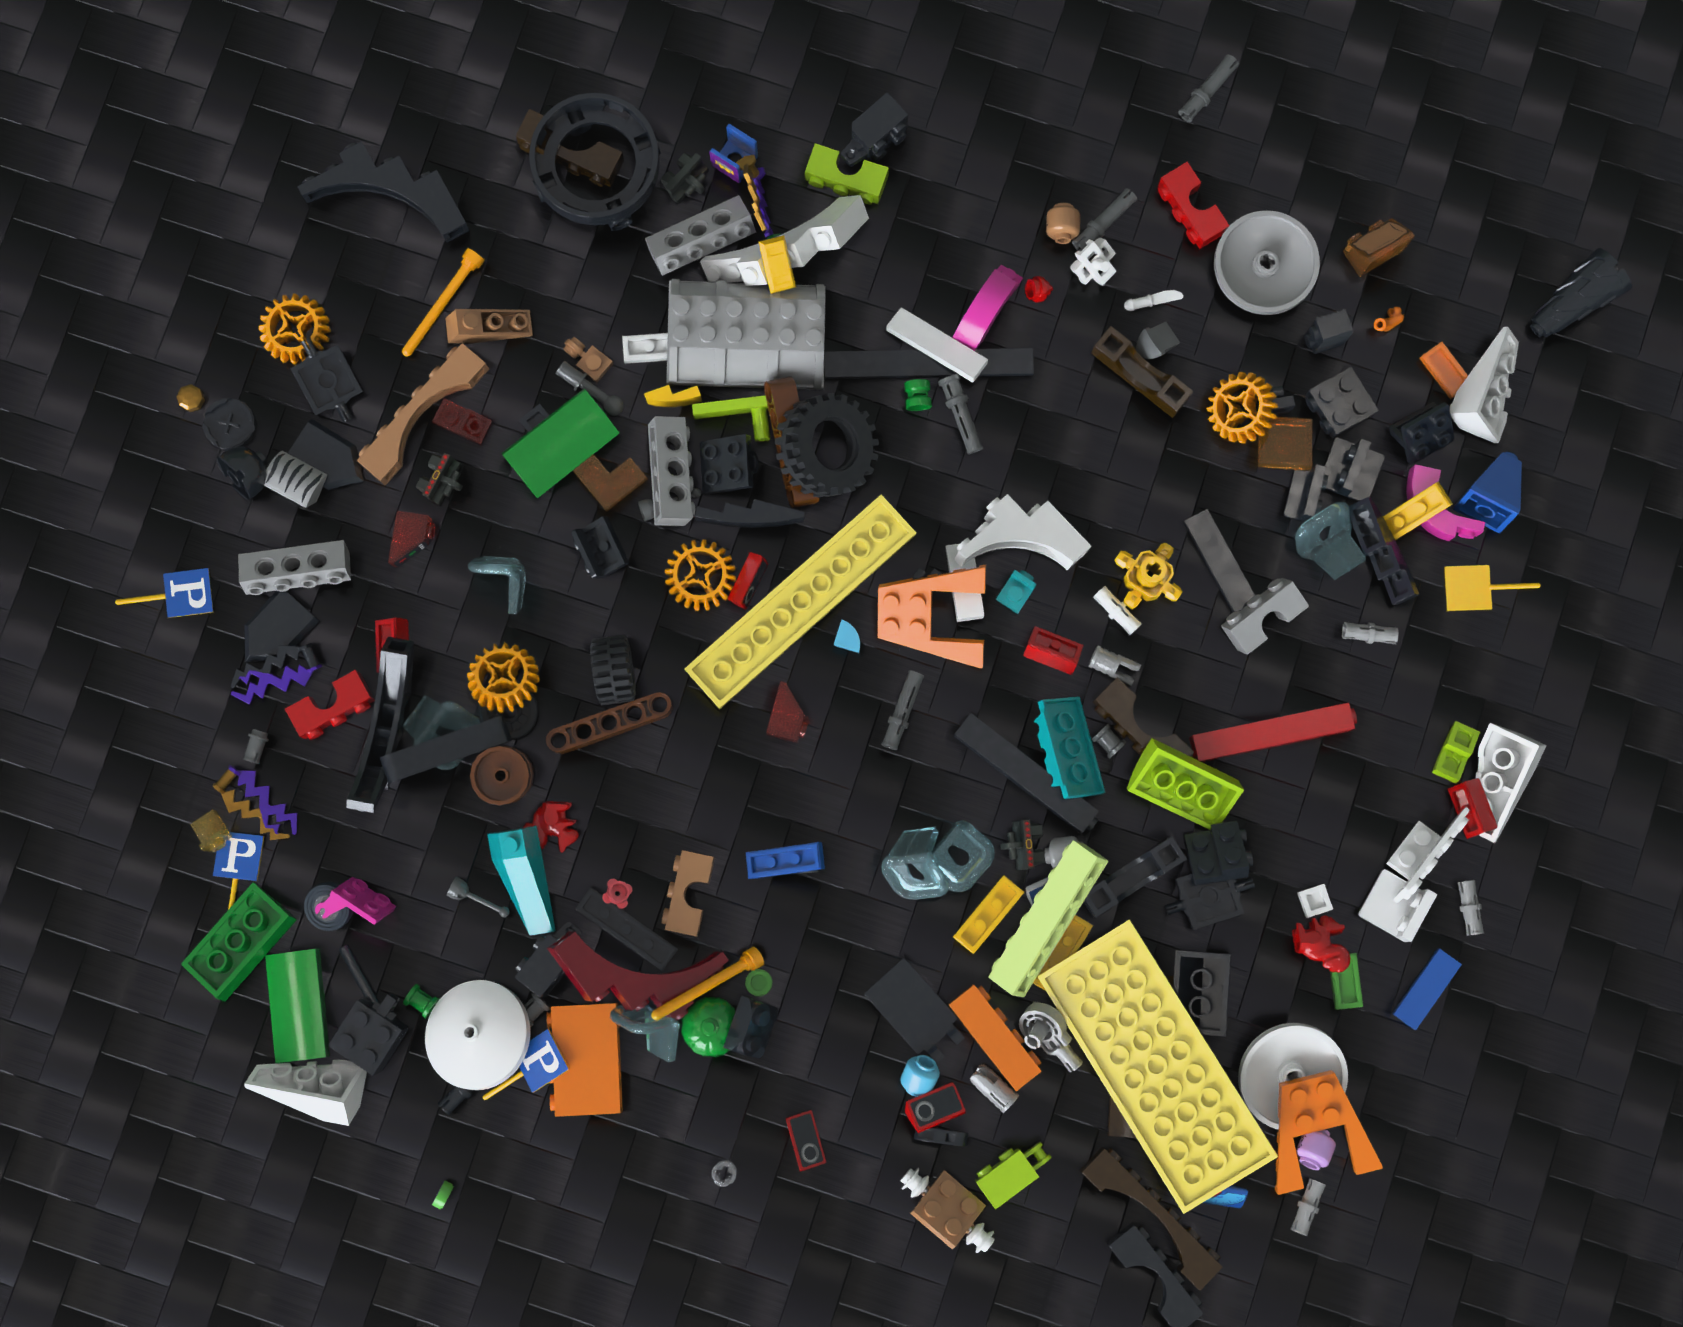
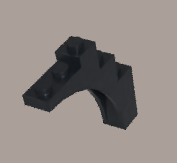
[297,141,470,242]
[346,637,414,813]

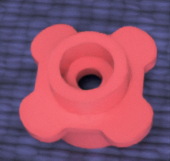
[602,879,633,909]

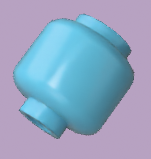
[900,1055,940,1096]

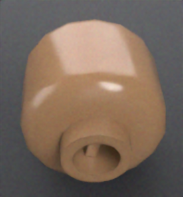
[1046,203,1080,244]

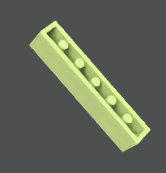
[989,840,1108,997]

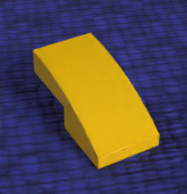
[644,385,702,407]

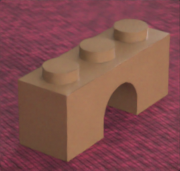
[662,850,715,937]

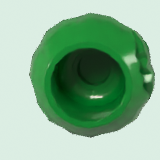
[681,997,736,1057]

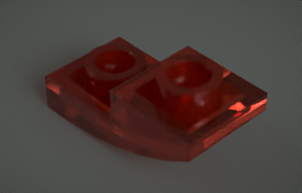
[432,398,492,444]

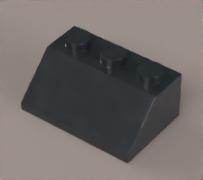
[1173,950,1231,1037]

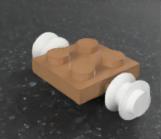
[900,1167,995,1253]

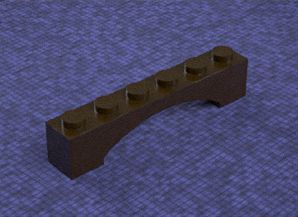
[1080,1147,1223,1291]

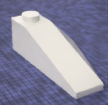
[1449,327,1519,443]
[1476,723,1546,843]
[245,1060,367,1126]

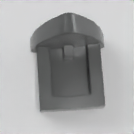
[1136,322,1180,359]

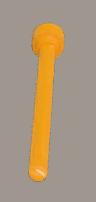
[402,248,485,357]
[651,947,764,1020]

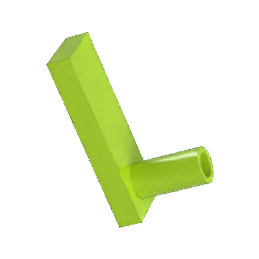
[692,396,770,442]

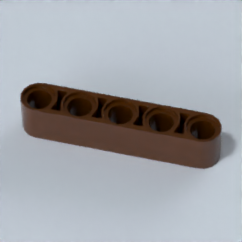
[764,376,819,508]
[546,692,673,754]

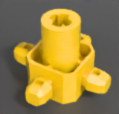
[1114,543,1183,609]

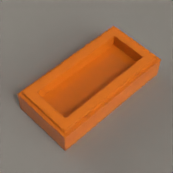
[1419,342,1468,400]

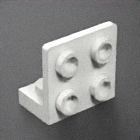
[1358,869,1437,942]

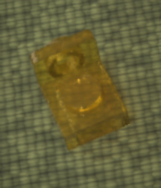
[190,810,232,852]

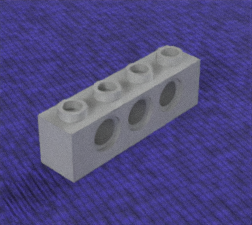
[645,195,756,276]
[648,416,695,526]
[238,540,351,595]

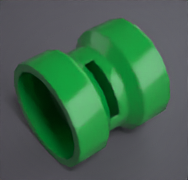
[904,379,932,411]

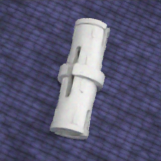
[1093,586,1142,635]

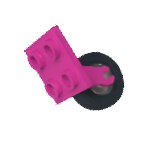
[304,877,396,931]

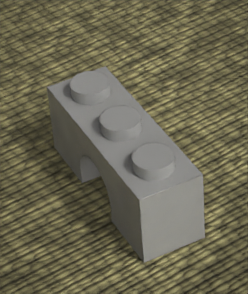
[1221,578,1309,655]

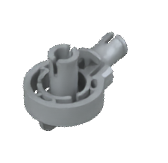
[1019,1002,1083,1072]

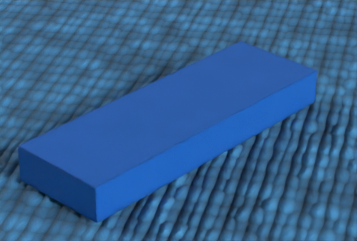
[746,842,825,879]
[1392,948,1462,1030]

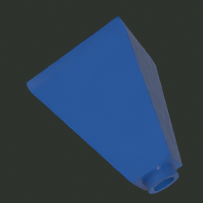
[1453,452,1522,534]

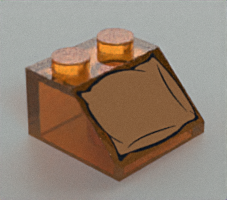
[1343,218,1415,277]

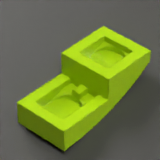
[1432,721,1480,784]

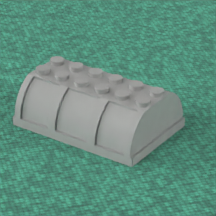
[667,279,826,390]

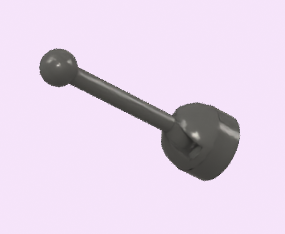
[638,488,701,521]
[446,876,510,917]

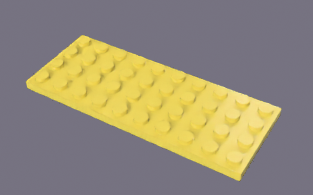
[1038,920,1278,1214]

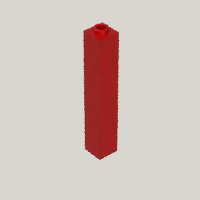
[1189,703,1357,762]

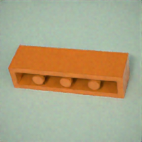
[948,985,1042,1091]

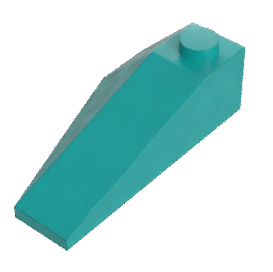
[487,826,556,935]

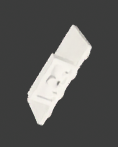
[1386,807,1470,903]

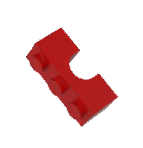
[1158,162,1230,249]
[285,670,375,740]

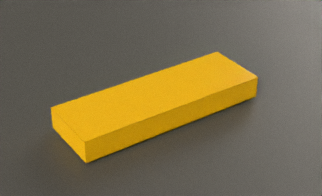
[1383,482,1453,540]
[953,875,1024,954]
[1033,915,1093,992]

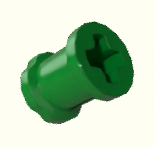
[403,984,439,1019]

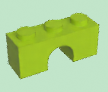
[805,143,889,204]

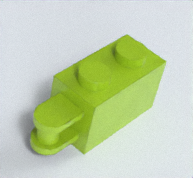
[975,1142,1052,1210]

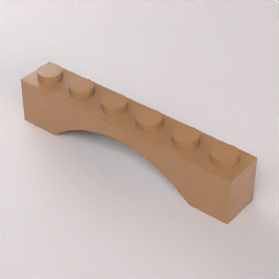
[357,343,489,485]

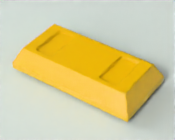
[759,235,796,294]

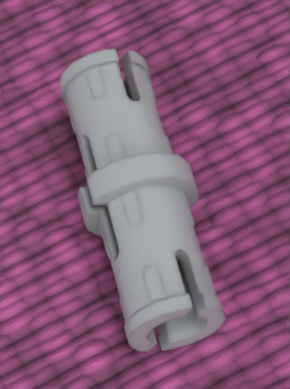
[1342,622,1399,644]
[1457,880,1484,936]
[1290,1178,1326,1236]

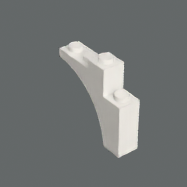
[954,494,1091,570]

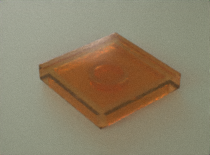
[1258,417,1312,470]

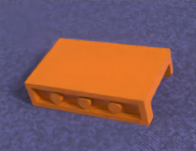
[547,1003,623,1117]

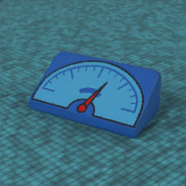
[1203,1185,1248,1208]

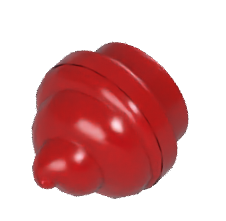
[1025,276,1053,302]

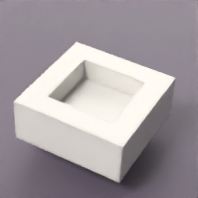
[1297,884,1333,918]

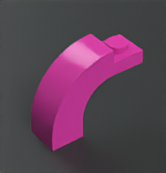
[952,265,1023,351]
[1406,464,1485,541]

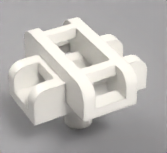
[1070,238,1116,285]

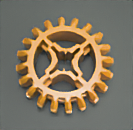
[259,293,331,364]
[1206,372,1279,443]
[665,539,736,611]
[467,642,540,714]

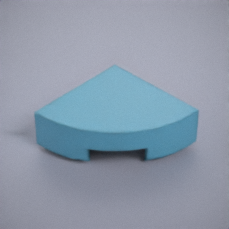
[834,619,860,653]

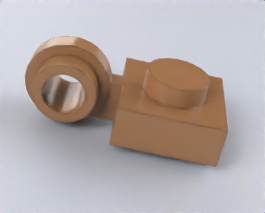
[563,337,613,383]

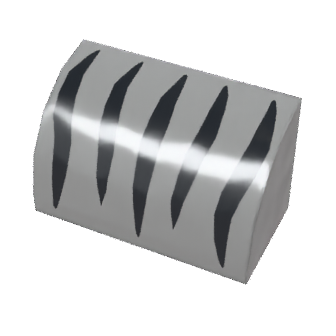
[264,451,327,508]

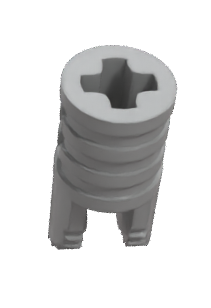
[1088,645,1141,686]
[970,1064,1019,1113]

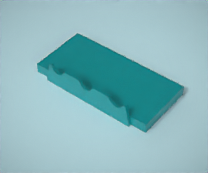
[1034,697,1106,799]

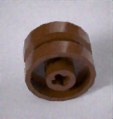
[470,746,534,805]

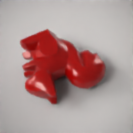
[523,801,579,853]
[1292,915,1351,973]

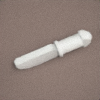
[1124,290,1183,311]

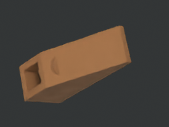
[445,309,533,343]

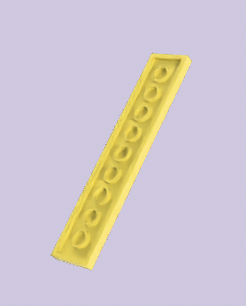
[684,494,916,709]

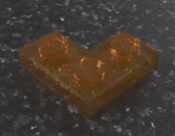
[573,454,647,512]

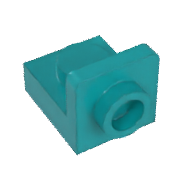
[996,570,1037,614]

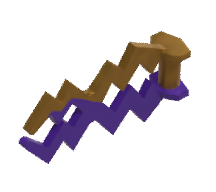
[736,155,774,237]
[213,765,298,840]

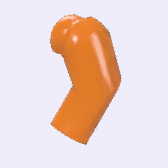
[1374,307,1404,332]

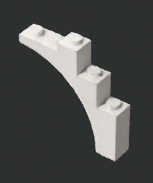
[700,195,869,286]

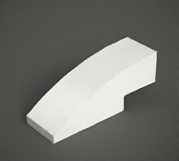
[945,544,984,622]

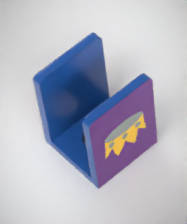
[709,124,758,183]

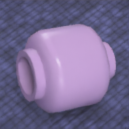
[1296,1130,1336,1170]

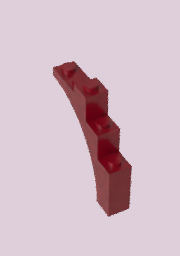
[547,931,729,1020]

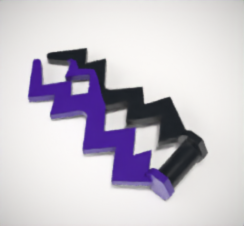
[231,643,322,704]

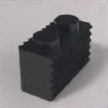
[1304,309,1353,354]

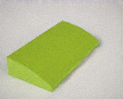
[1127,738,1244,830]

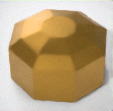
[177,384,205,412]

